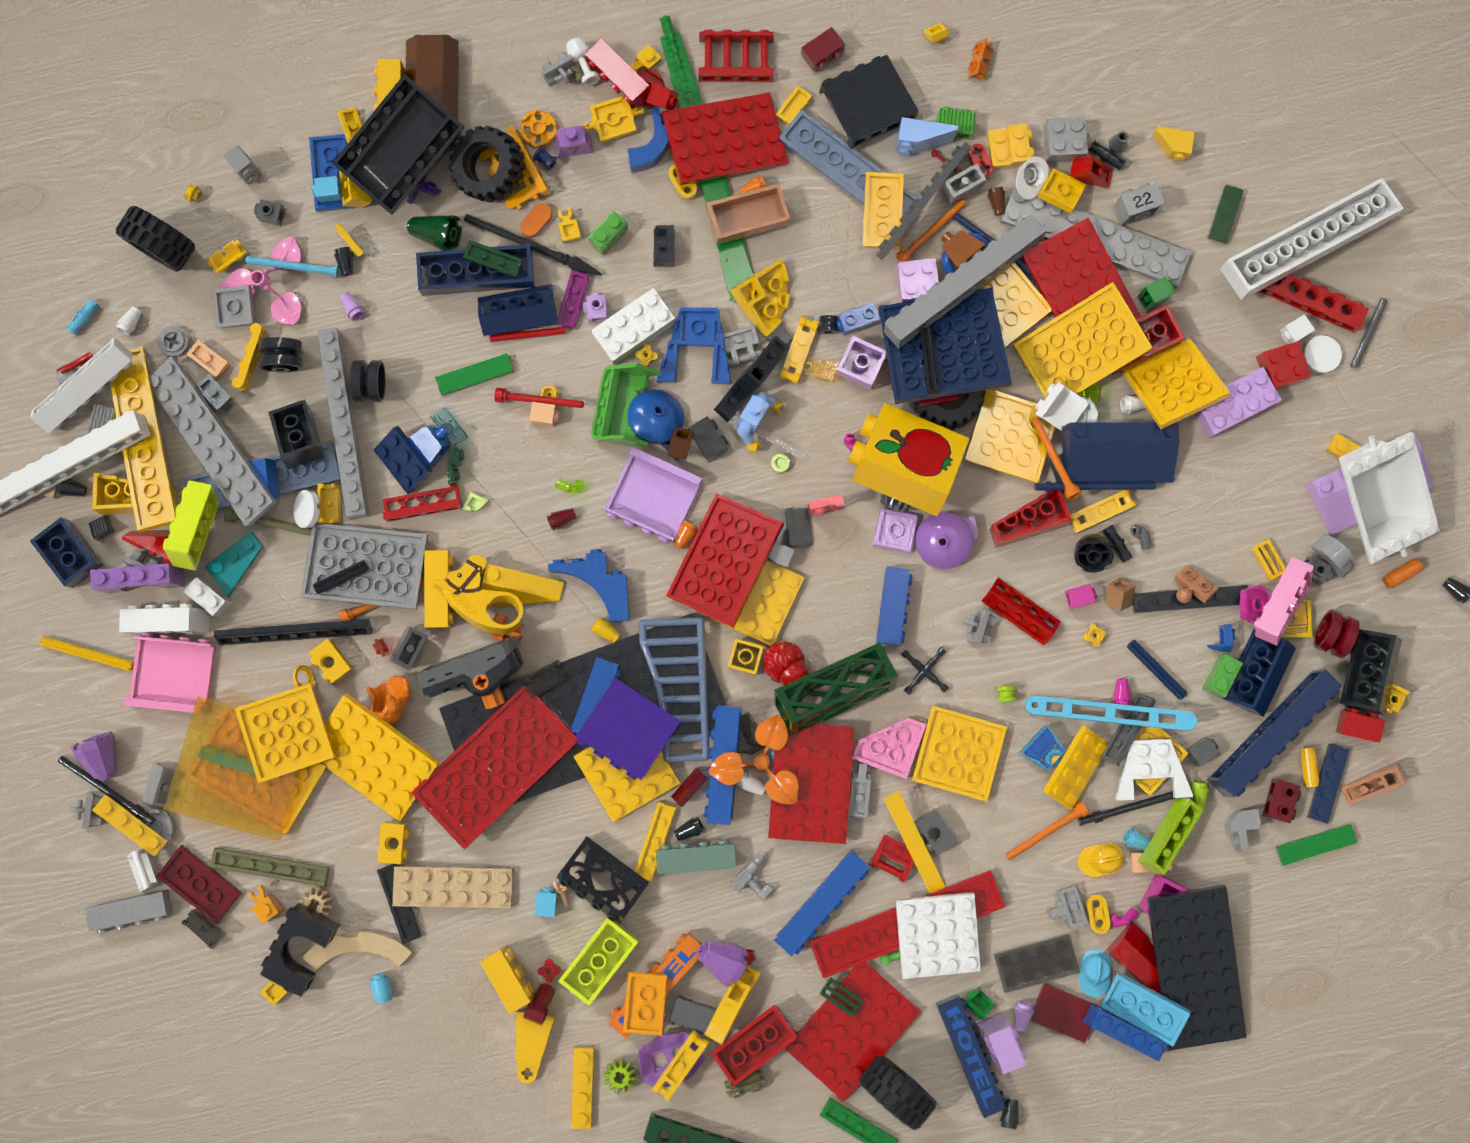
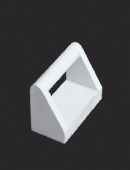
[127,849,160,892]

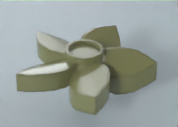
[570,61,590,81]

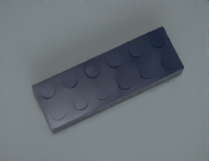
[416,244,535,296]

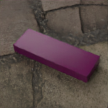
[556,270,590,330]

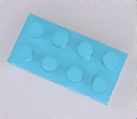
[1100,972,1191,1046]

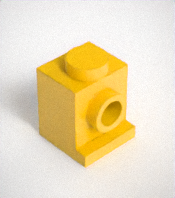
[1386,683,1410,714]

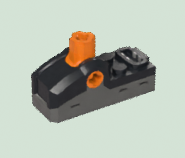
[416,636,524,709]

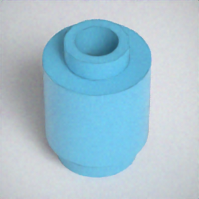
[369,973,393,1004]

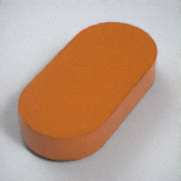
[520,203,552,238]

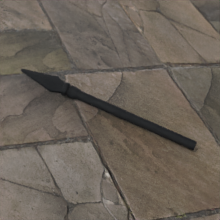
[464,214,602,276]

